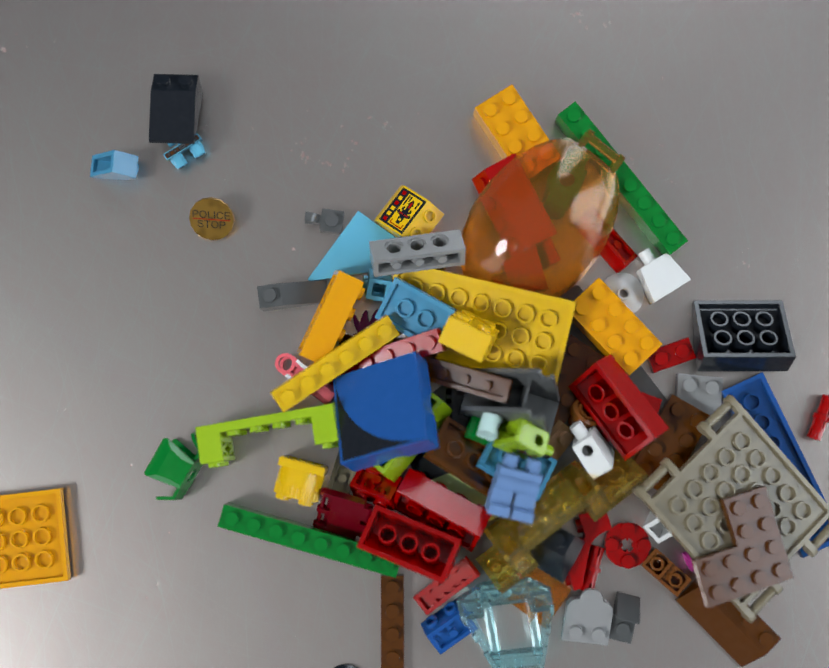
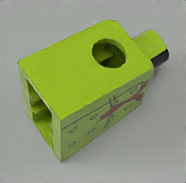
[492,418,554,460]

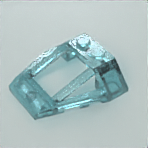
[456,577,554,668]

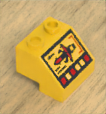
[374,185,445,238]

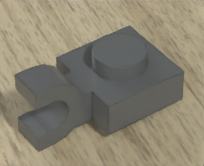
[304,208,344,235]

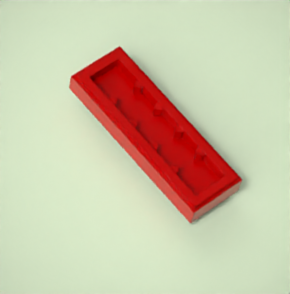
[413,556,481,615]

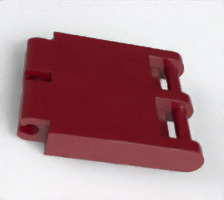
[313,487,373,539]

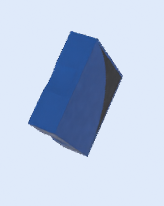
[333,351,439,472]

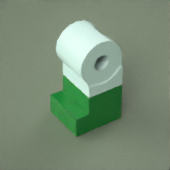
[464,412,503,445]

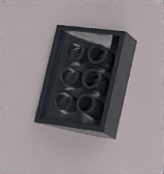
[693,300,796,371]

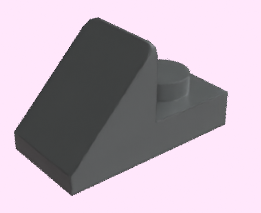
[609,591,640,644]

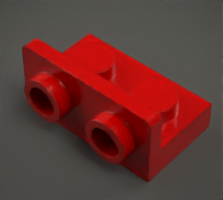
[349,467,403,510]

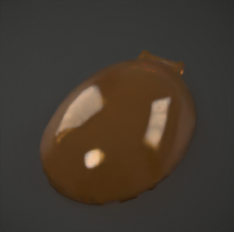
[461,129,625,297]

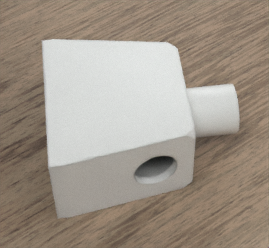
[636,247,691,305]
[569,420,615,480]

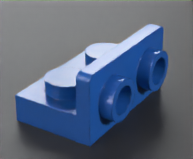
[421,598,478,655]

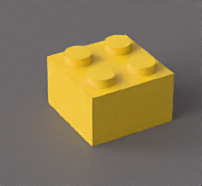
[438,310,500,362]

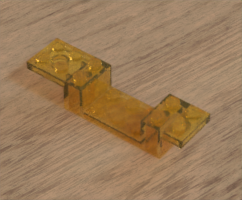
[476,450,649,595]

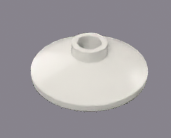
[604,273,644,313]

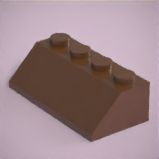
[675,578,781,667]

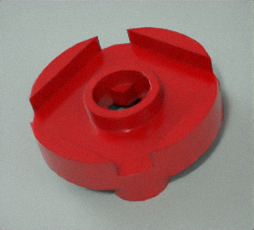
[604,522,651,569]

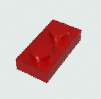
[647,337,696,373]

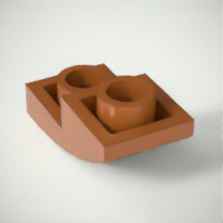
[641,548,692,597]

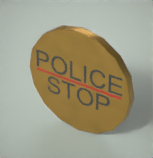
[189,197,234,240]

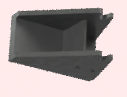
[459,368,560,441]

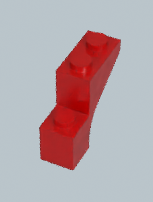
[564,505,612,591]

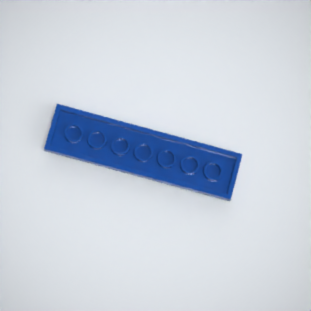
[721,372,829,558]

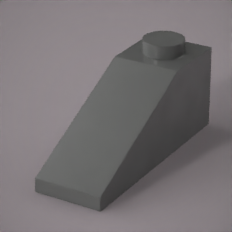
[257,280,327,312]

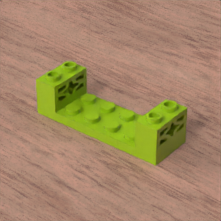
[195,403,339,468]

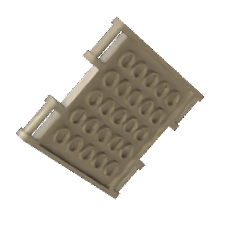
[632,395,829,623]

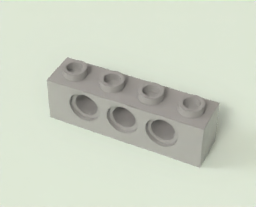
[369,229,466,277]

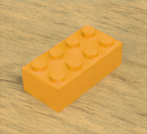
[473,84,561,182]
[297,270,365,362]
[572,278,663,376]

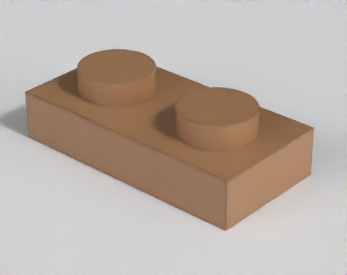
[547,420,574,460]

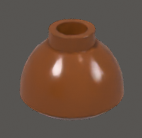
[568,399,597,429]

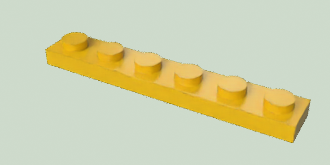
[270,315,400,413]

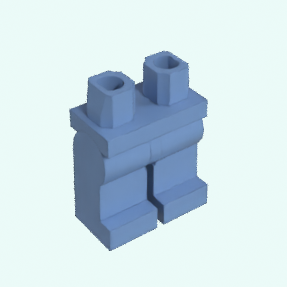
[484,451,543,524]

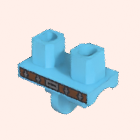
[163,133,206,170]

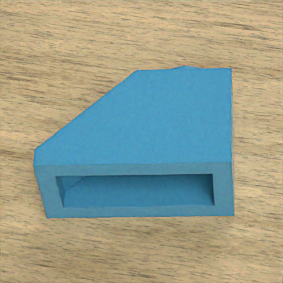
[90,150,139,180]

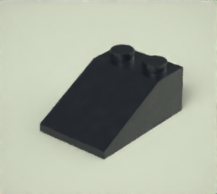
[149,74,203,144]

